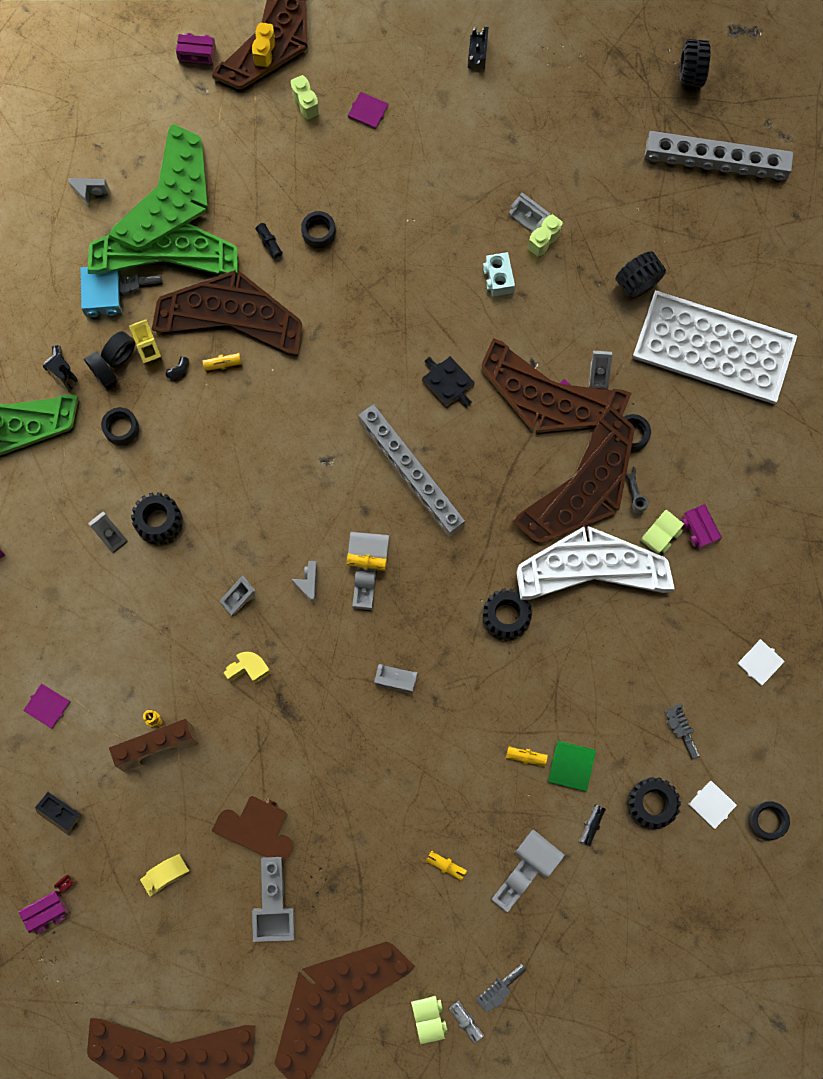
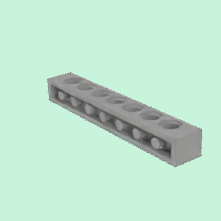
[644,131,793,180]
[358,404,465,538]

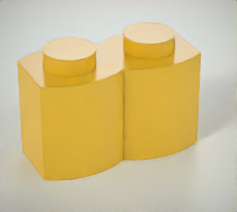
[252,22,275,67]

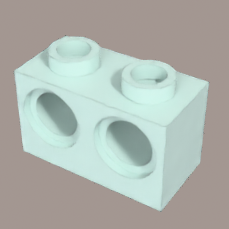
[483,252,515,297]

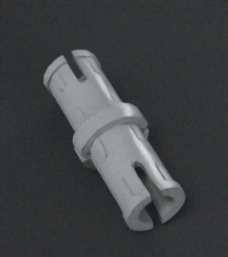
[449,1001,484,1043]

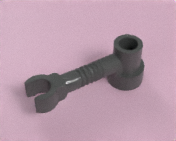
[626,466,648,515]

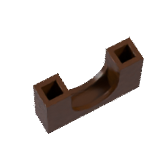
[109,719,199,772]

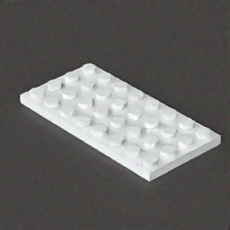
[632,290,797,404]

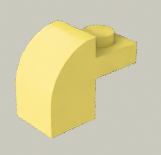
[129,319,161,363]
[224,652,271,684]
[140,854,189,897]

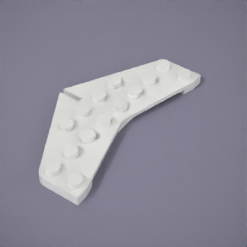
[517,526,674,600]

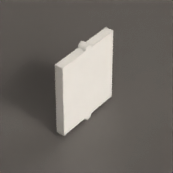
[738,639,785,686]
[688,781,737,829]

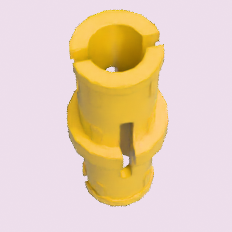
[203,353,242,372]
[346,553,387,571]
[143,710,162,728]
[506,746,548,767]
[426,851,467,881]

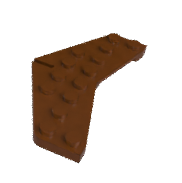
[212,0,308,89]
[152,270,303,355]
[481,338,632,433]
[511,405,635,542]
[275,942,415,1079]
[87,1018,255,1079]

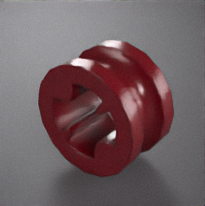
[54,875,75,895]

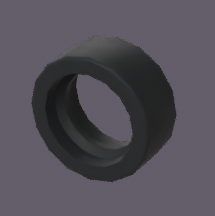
[301,211,336,248]
[101,331,136,368]
[84,350,117,387]
[101,407,139,445]
[624,414,651,452]
[749,801,790,840]

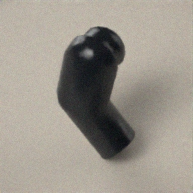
[43,345,62,371]
[166,357,189,380]

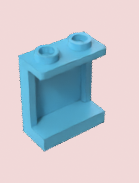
[80,267,122,317]

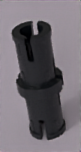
[255,223,283,259]
[579,804,606,847]

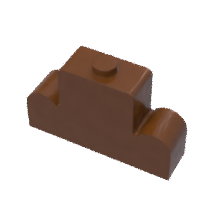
[212,796,294,866]

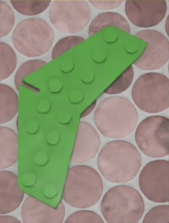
[109,124,207,251]
[88,223,237,277]
[0,395,79,456]

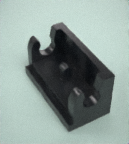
[467,27,489,69]
[46,354,78,392]
[35,792,80,836]

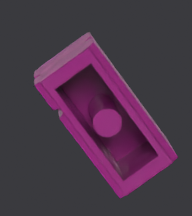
[176,33,216,64]
[681,504,722,551]
[19,891,69,935]

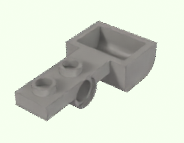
[348,532,389,610]
[491,829,565,913]
[252,857,295,942]

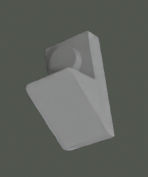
[68,178,108,206]
[589,351,612,389]
[88,512,127,552]
[292,561,317,603]
[220,576,255,616]

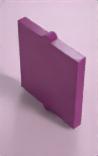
[348,92,388,129]
[23,683,70,729]

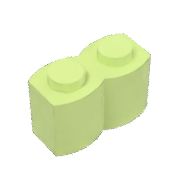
[291,75,319,120]
[528,214,563,257]
[640,510,684,555]
[411,996,448,1044]

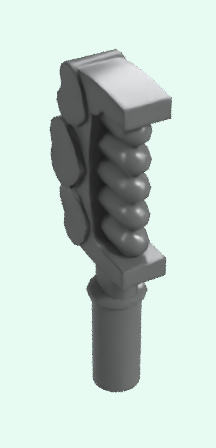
[119,274,162,296]
[665,704,700,759]
[476,964,526,1012]

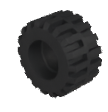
[679,39,711,87]
[615,251,666,298]
[131,492,182,544]
[483,588,532,640]
[627,777,681,830]

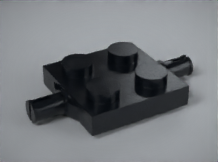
[422,356,475,407]

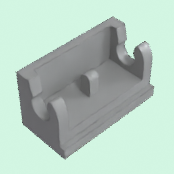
[508,193,550,233]
[374,664,417,694]

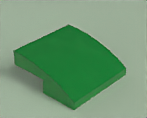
[548,740,596,791]

